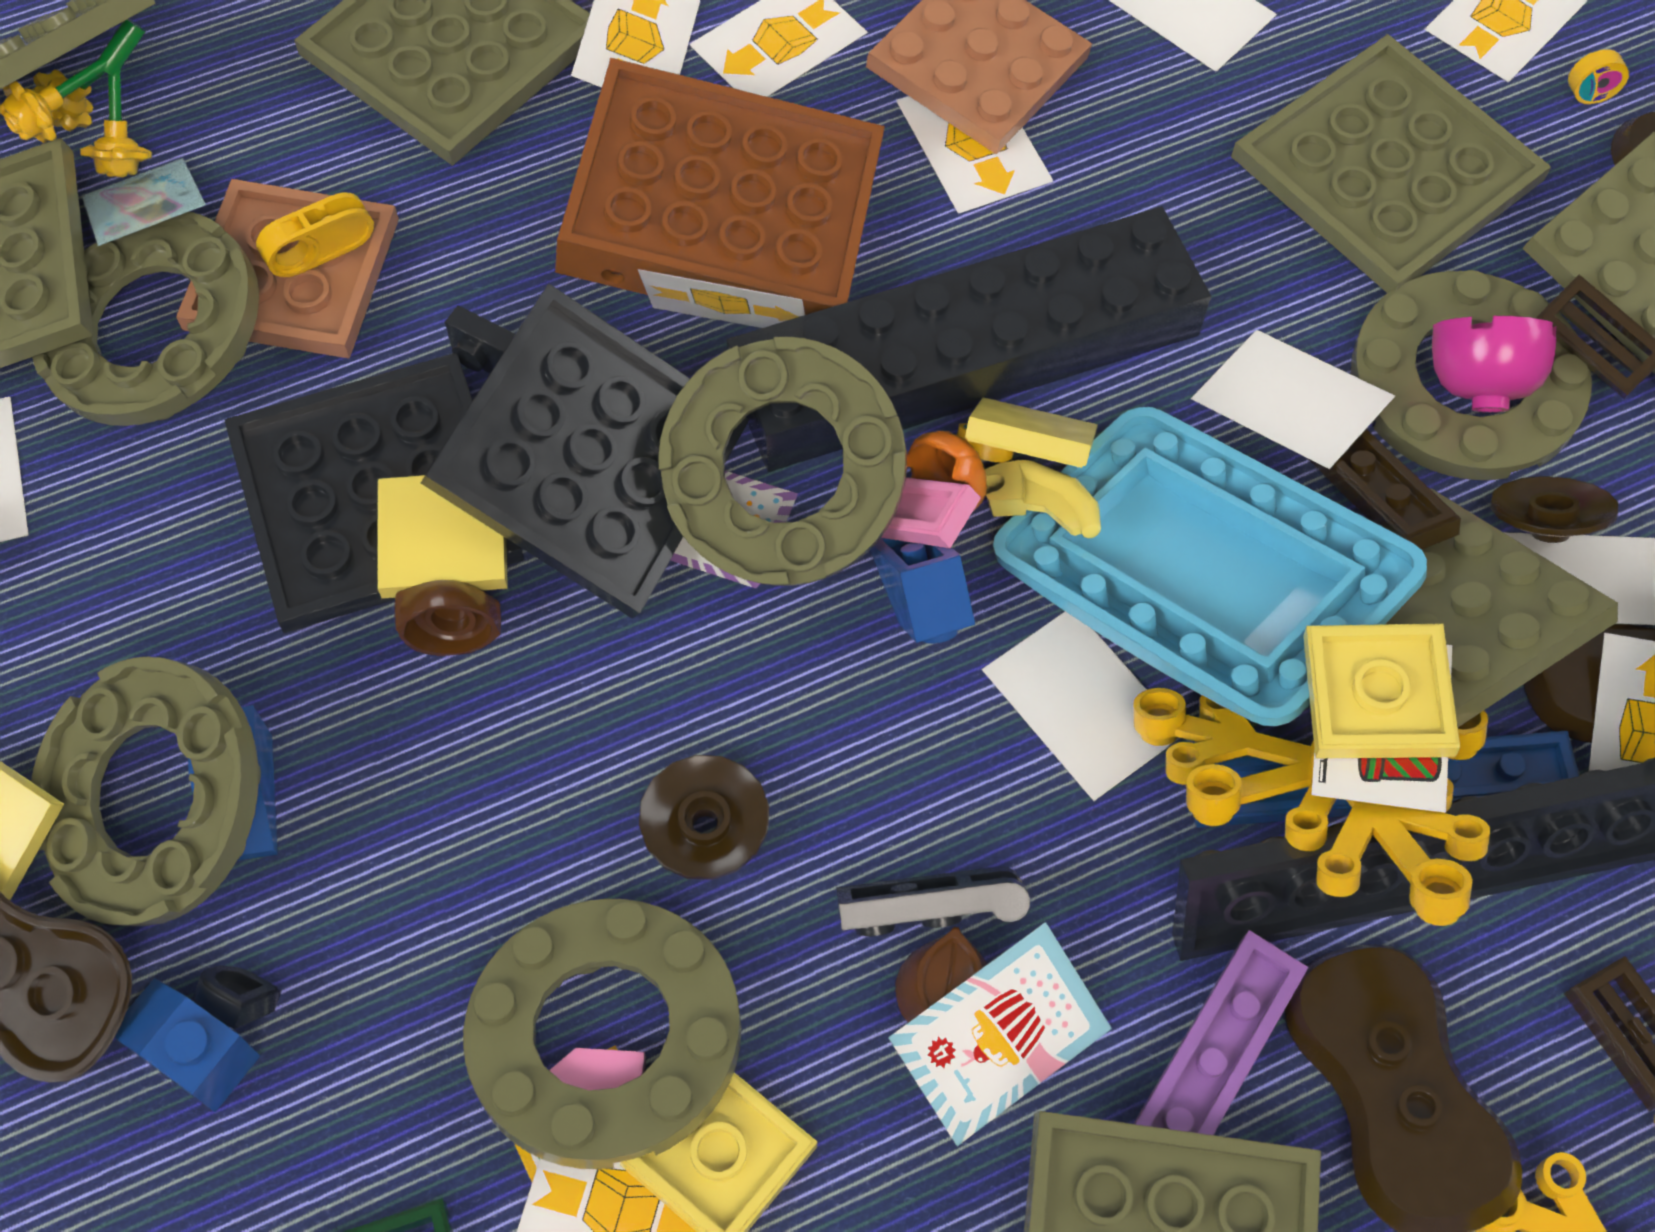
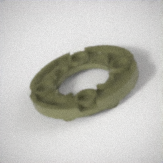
[32,211,259,426]
[1351,270,1592,480]
[658,337,907,586]
[31,656,261,926]
[463,899,741,1169]

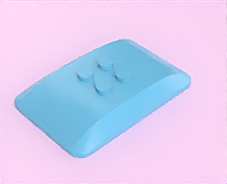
[993,407,1427,726]

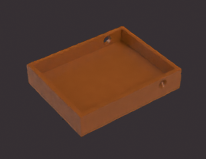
[555,58,885,315]

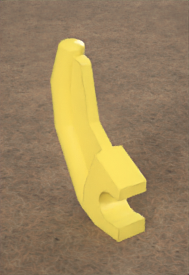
[985,460,1101,539]

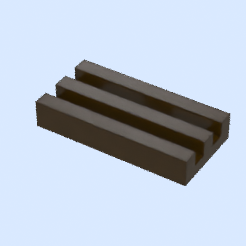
[1536,274,1655,399]
[1564,956,1655,1112]

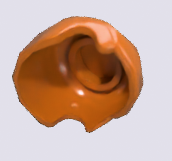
[907,431,987,511]

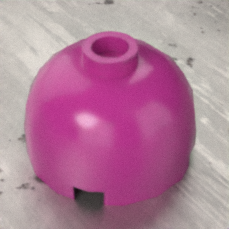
[1432,316,1557,412]

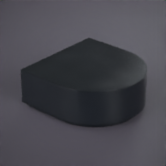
[193,965,282,1029]

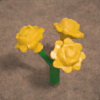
[0,19,152,178]

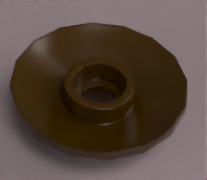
[1490,476,1619,543]
[639,755,769,880]

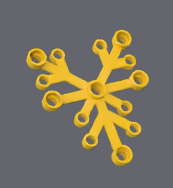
[1133,688,1490,926]

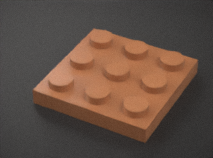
[866,0,1092,155]
[176,179,399,359]

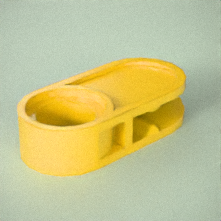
[256,192,374,277]

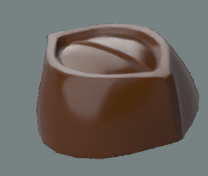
[395,580,501,656]
[895,926,988,1022]

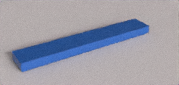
[1194,731,1579,828]

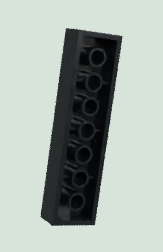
[726,206,1211,473]

